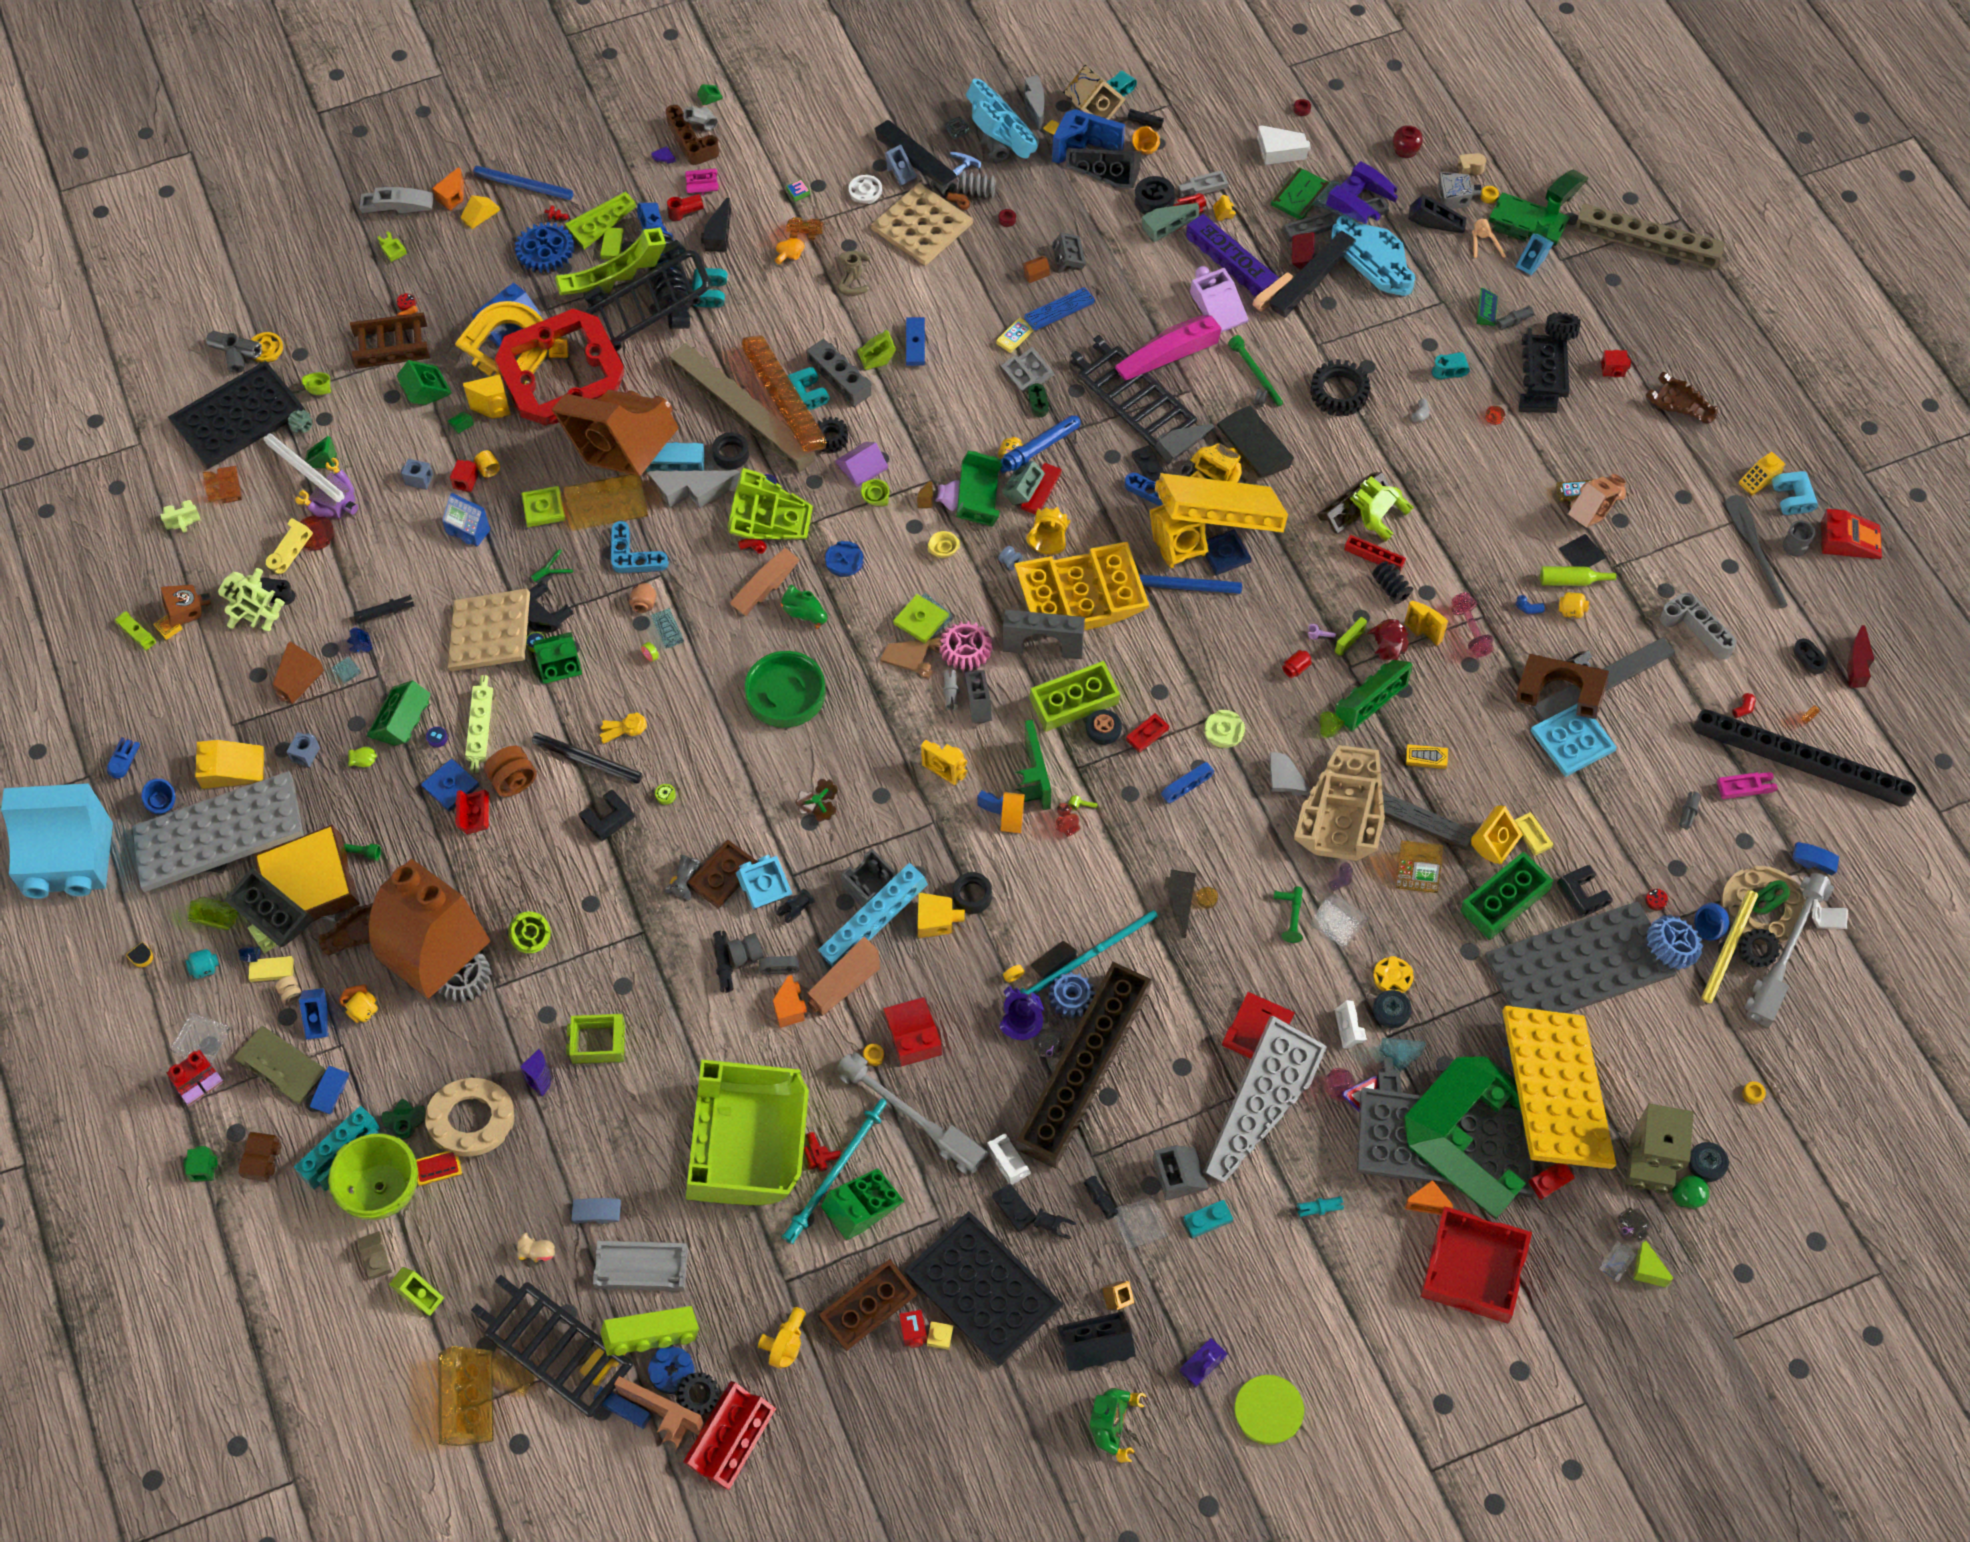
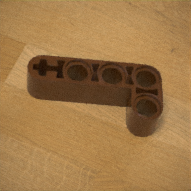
[666,105,720,165]

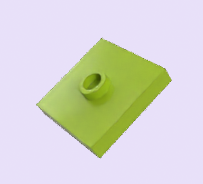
[521,486,565,528]
[893,594,949,643]

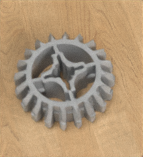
[438,953,491,1003]

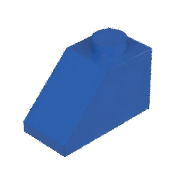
[299,988,328,1039]

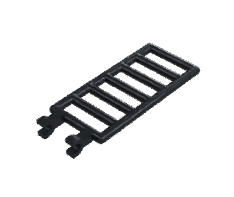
[1071,335,1197,447]
[471,1274,633,1417]

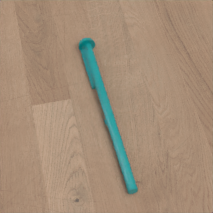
[1019,910,1158,995]

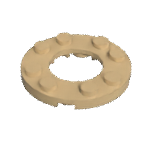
[1721,866,1806,945]
[425,1078,515,1156]

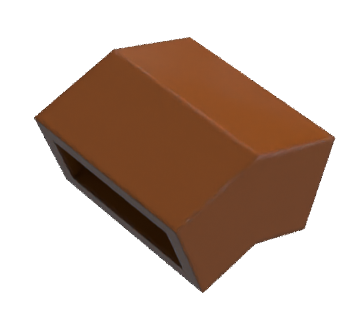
[1022,256,1050,284]

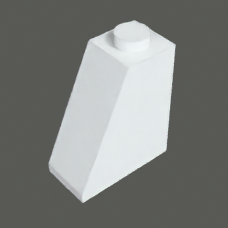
[1257,126,1310,165]

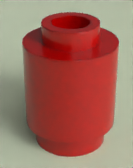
[1282,650,1312,678]

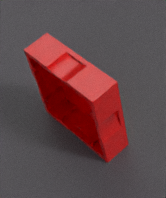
[1420,1206,1532,1324]

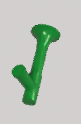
[1274,886,1303,943]

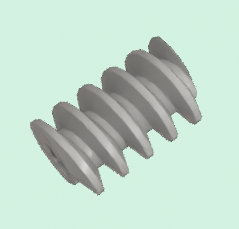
[957,171,996,198]

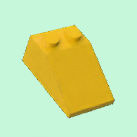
[195,740,264,789]

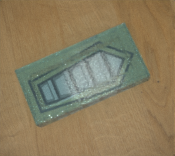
[651,608,684,649]

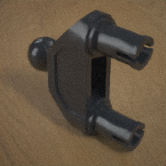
[528,580,574,632]

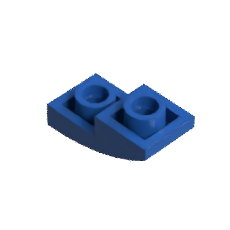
[977,790,1004,815]
[1792,842,1839,876]
[310,1066,350,1114]

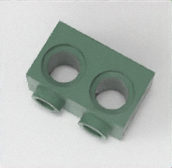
[1002,461,1045,505]

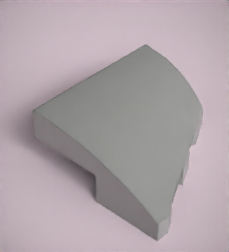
[1269,752,1311,795]

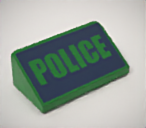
[1476,288,1498,326]

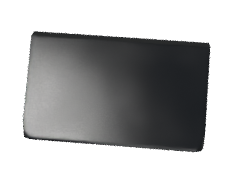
[1031,941,1077,979]

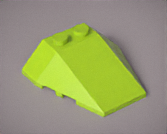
[727,468,813,539]

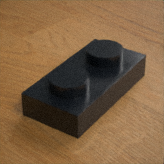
[1132,445,1166,482]
[992,1183,1036,1232]

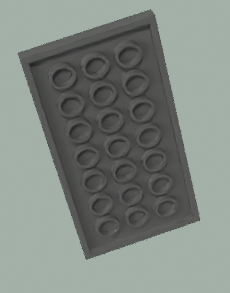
[1485,901,1677,1013]
[1357,1087,1534,1197]

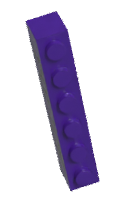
[1186,214,1279,297]

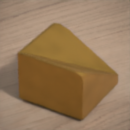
[917,481,933,508]
[1102,1281,1134,1310]

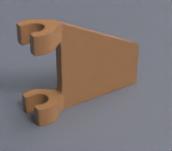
[880,638,943,679]

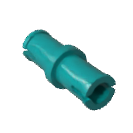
[1297,1196,1344,1217]

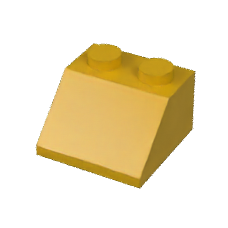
[463,374,511,419]

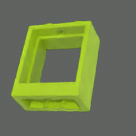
[566,1014,625,1064]

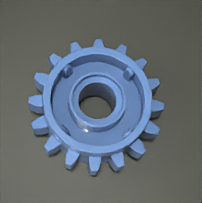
[1049,972,1095,1019]

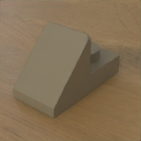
[358,1231,392,1280]

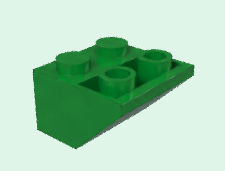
[533,632,582,684]

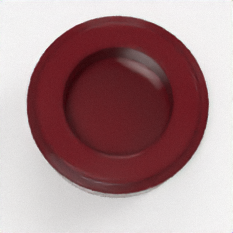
[1293,99,1311,116]
[998,209,1016,227]

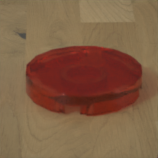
[300,515,335,551]

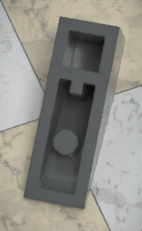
[1154,424,1215,465]
[965,670,992,723]

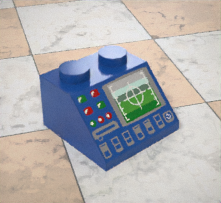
[442,493,491,547]

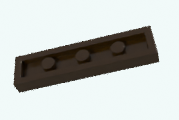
[1317,472,1390,533]

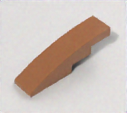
[730,548,800,616]

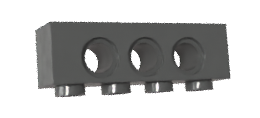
[806,338,872,407]

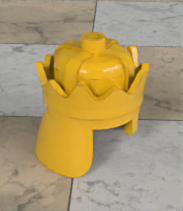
[1026,507,1071,555]

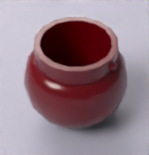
[1393,125,1423,158]

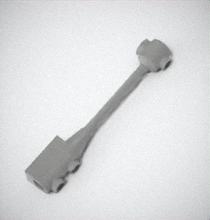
[1744,873,1834,1028]
[837,1051,990,1174]

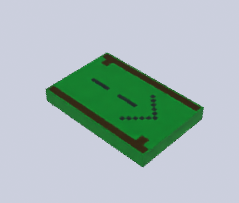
[1271,167,1330,220]

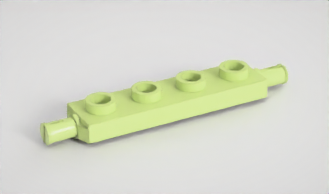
[465,675,493,773]

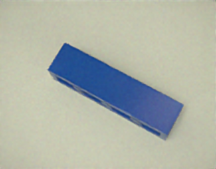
[593,1386,651,1429]

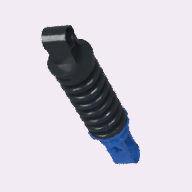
[637,202,691,329]

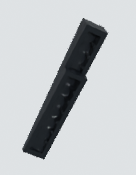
[875,120,957,186]
[1270,230,1356,318]

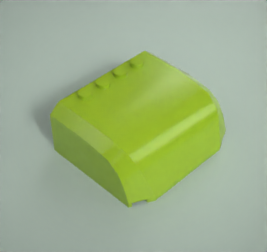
[685,1059,809,1205]

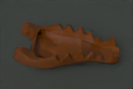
[1646,372,1718,424]
[319,903,373,956]

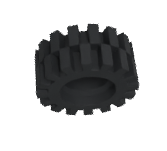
[1545,312,1581,340]
[813,417,848,453]
[1739,929,1781,967]
[675,1372,720,1415]

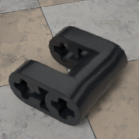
[578,789,635,842]
[1557,865,1613,918]

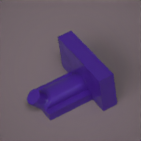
[1179,1338,1228,1388]

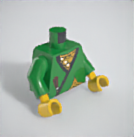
[1090,1388,1146,1463]

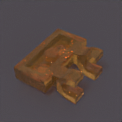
[786,217,825,240]
[203,466,242,503]

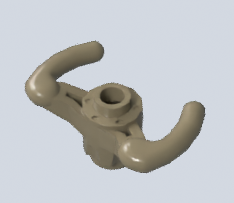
[838,251,870,295]

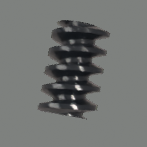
[1372,562,1413,604]

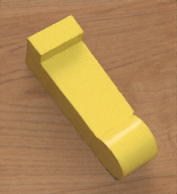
[266,518,313,574]

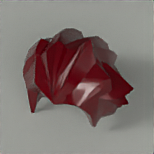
[1367,619,1409,661]

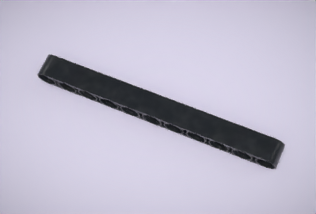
[1694,709,1916,807]

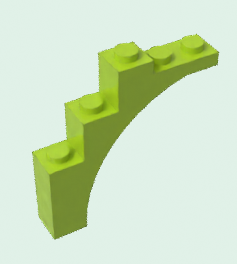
[555,228,666,295]

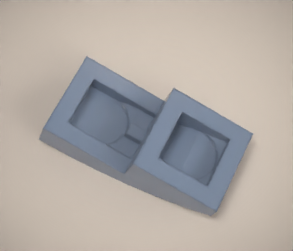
[571,1198,621,1224]

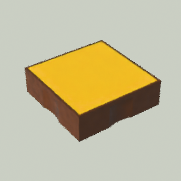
[255,824,360,922]

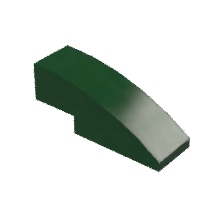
[1545,169,1588,206]

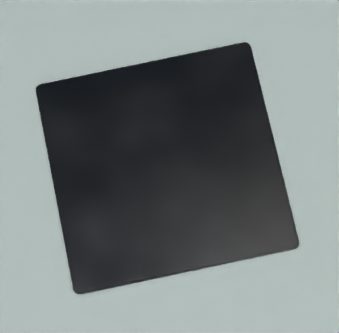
[1559,534,1606,567]

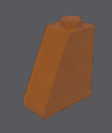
[273,641,324,704]

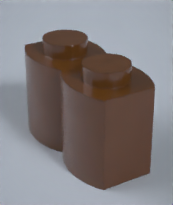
[238,1131,281,1182]

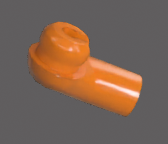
[339,984,368,1007]

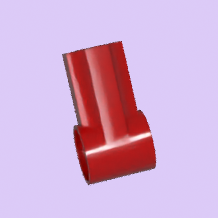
[667,194,704,221]

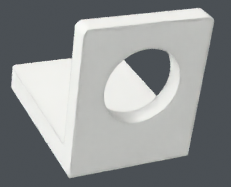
[1812,899,1848,929]

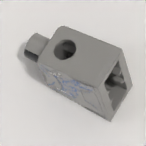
[1438,172,1481,209]

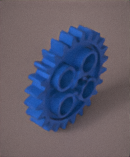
[515,222,574,273]

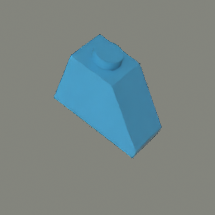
[1515,234,1554,275]

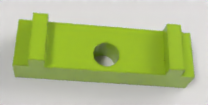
[114,611,157,651]

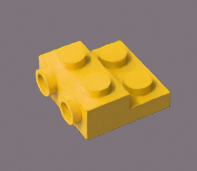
[921,740,968,785]

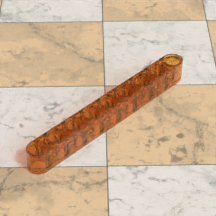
[742,335,826,452]

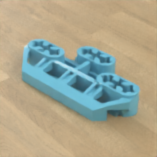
[966,78,1039,158]
[1331,215,1415,296]

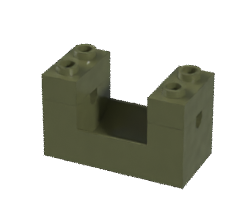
[1626,1103,1694,1194]

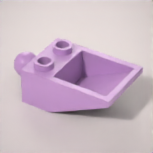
[1190,266,1248,333]

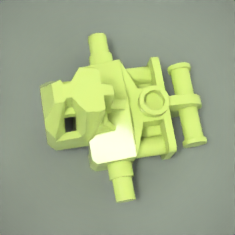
[218,568,284,631]

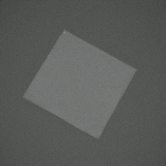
[1115,1196,1168,1250]

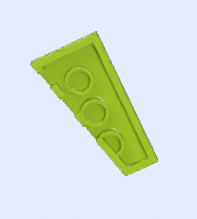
[565,192,636,250]

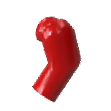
[738,538,767,554]
[1732,693,1756,719]

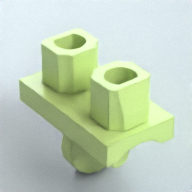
[160,500,201,533]

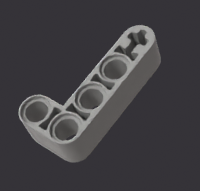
[1660,592,1737,659]

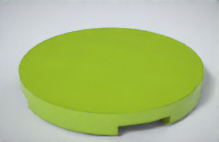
[1234,1375,1304,1445]

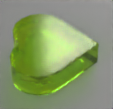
[1319,711,1344,738]

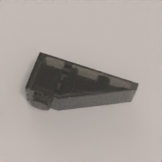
[1164,870,1196,938]

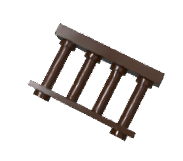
[350,312,430,369]

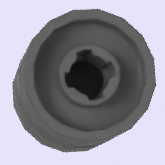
[1783,520,1815,556]
[727,933,764,968]

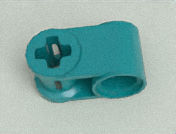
[1107,71,1137,97]
[1431,352,1470,380]

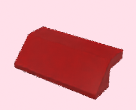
[683,1381,776,1490]

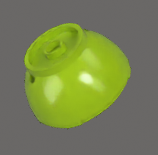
[328,1134,419,1220]

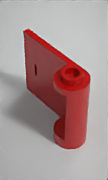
[1222,992,1295,1059]

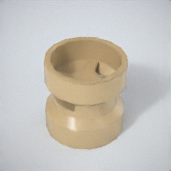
[275,976,302,1006]

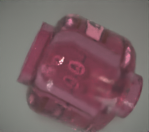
[1325,1068,1355,1101]

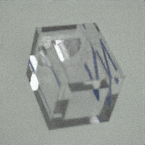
[1599,1241,1637,1282]

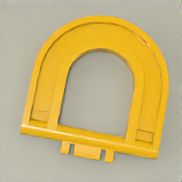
[455,301,549,384]

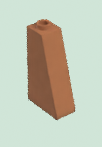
[808,936,880,1016]

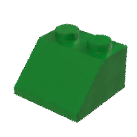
[397,360,452,405]

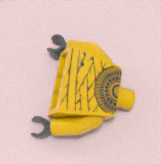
[1181,444,1242,483]

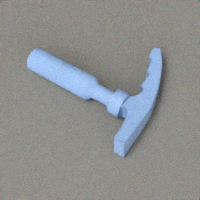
[950,152,981,176]

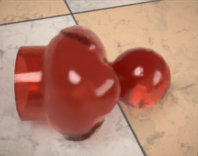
[1055,803,1081,837]

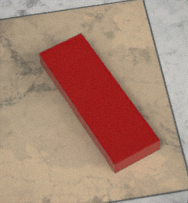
[1021,462,1062,515]

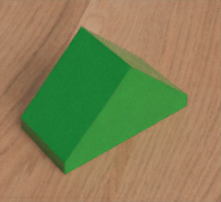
[305,436,337,469]

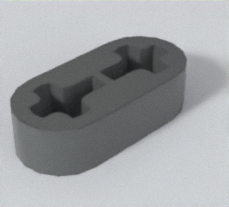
[759,956,799,975]

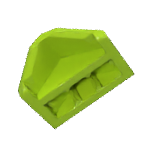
[857,330,896,370]

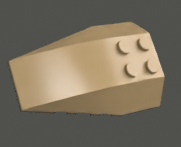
[1294,745,1385,861]

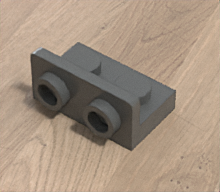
[1052,232,1086,272]

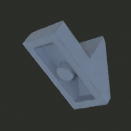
[885,145,917,186]

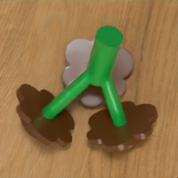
[795,779,838,822]

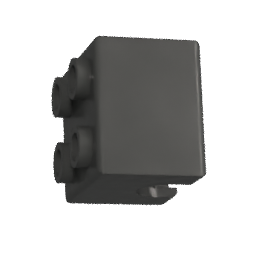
[840,849,897,907]

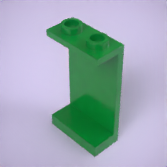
[956,450,1002,527]

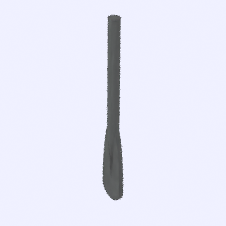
[1726,495,1788,608]

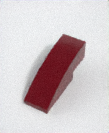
[1847,625,1874,688]

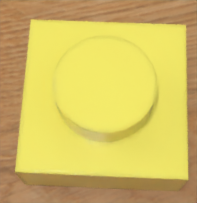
[927,1321,953,1350]

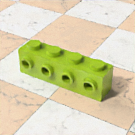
[600,1306,699,1356]

